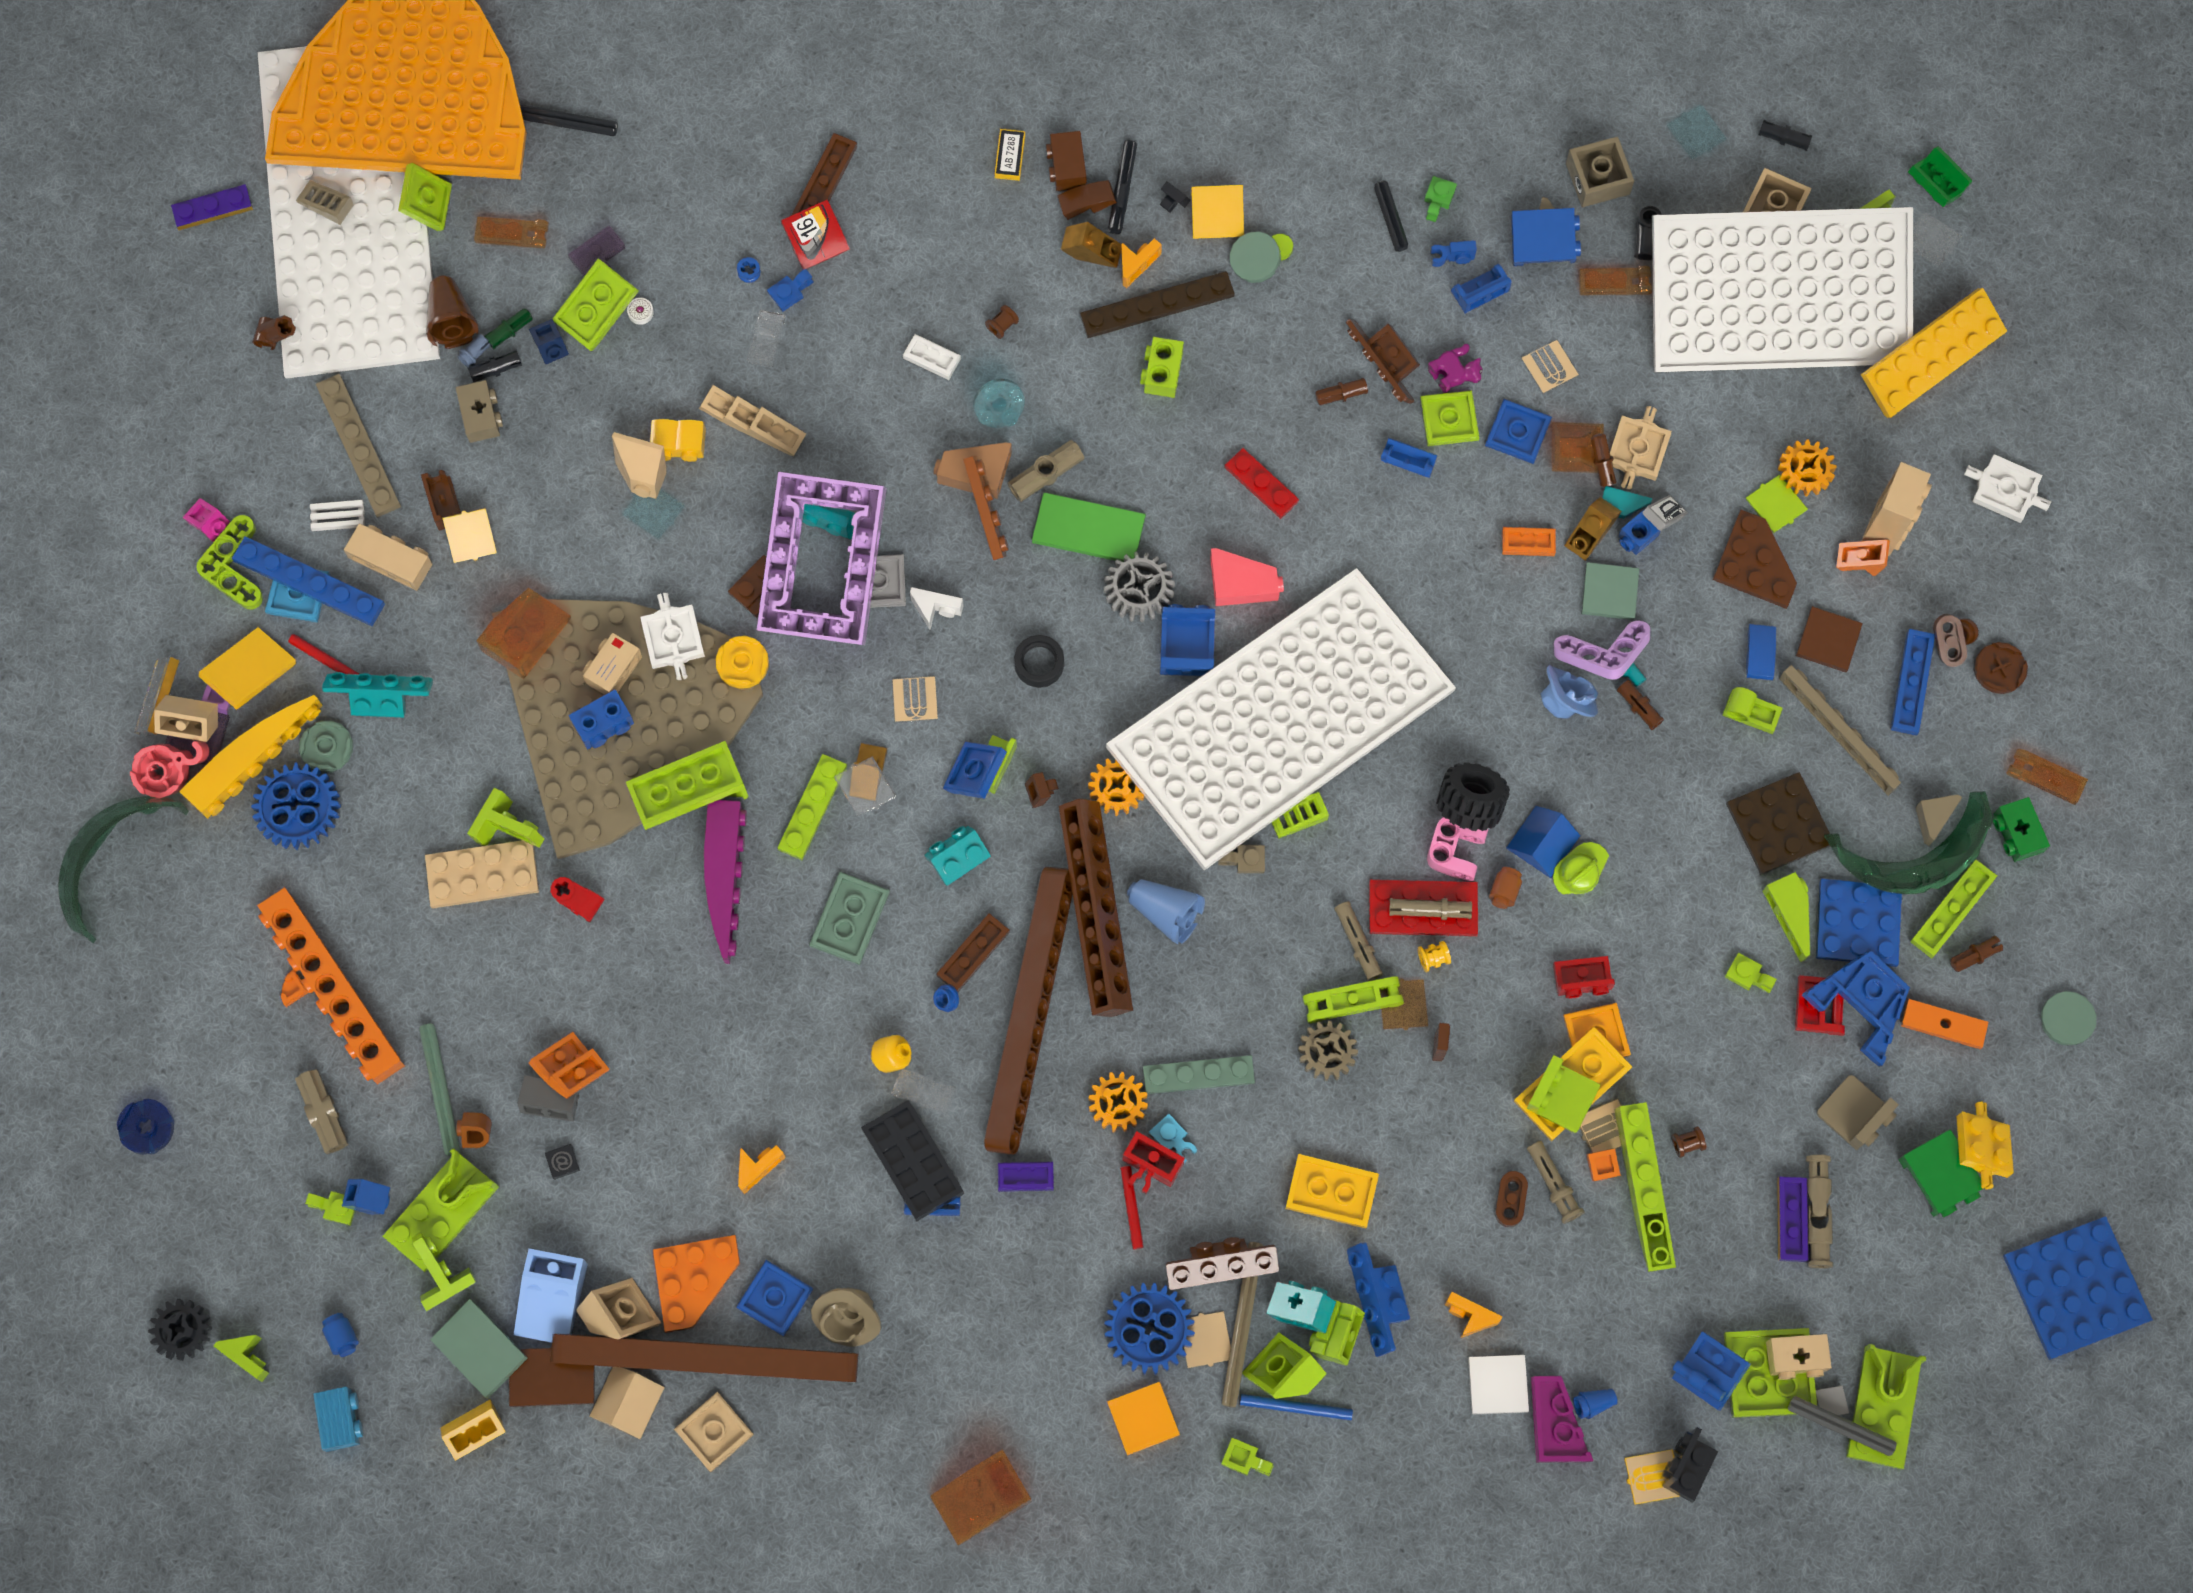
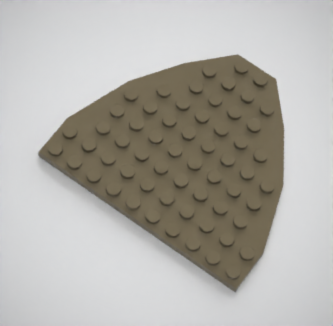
[492,599,763,859]

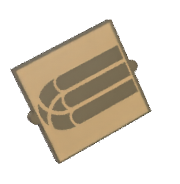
[1580,1099,1622,1153]

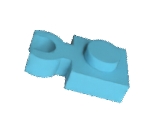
[1149,1114,1197,1164]

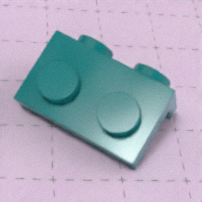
[924,826,991,886]

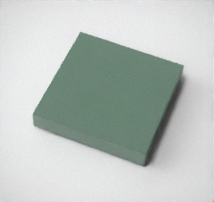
[1581,562,1639,620]

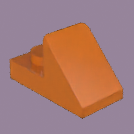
[1836,539,1890,576]

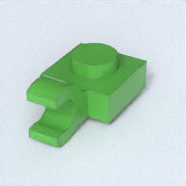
[1424,176,1457,222]

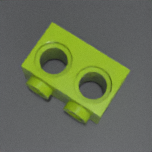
[1140,337,1184,398]

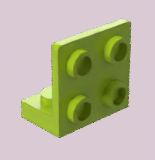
[1527,1055,1600,1133]

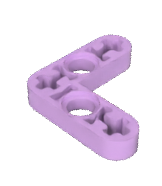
[1554,621,1650,679]

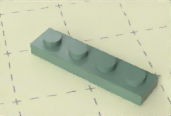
[1143,1055,1255,1094]

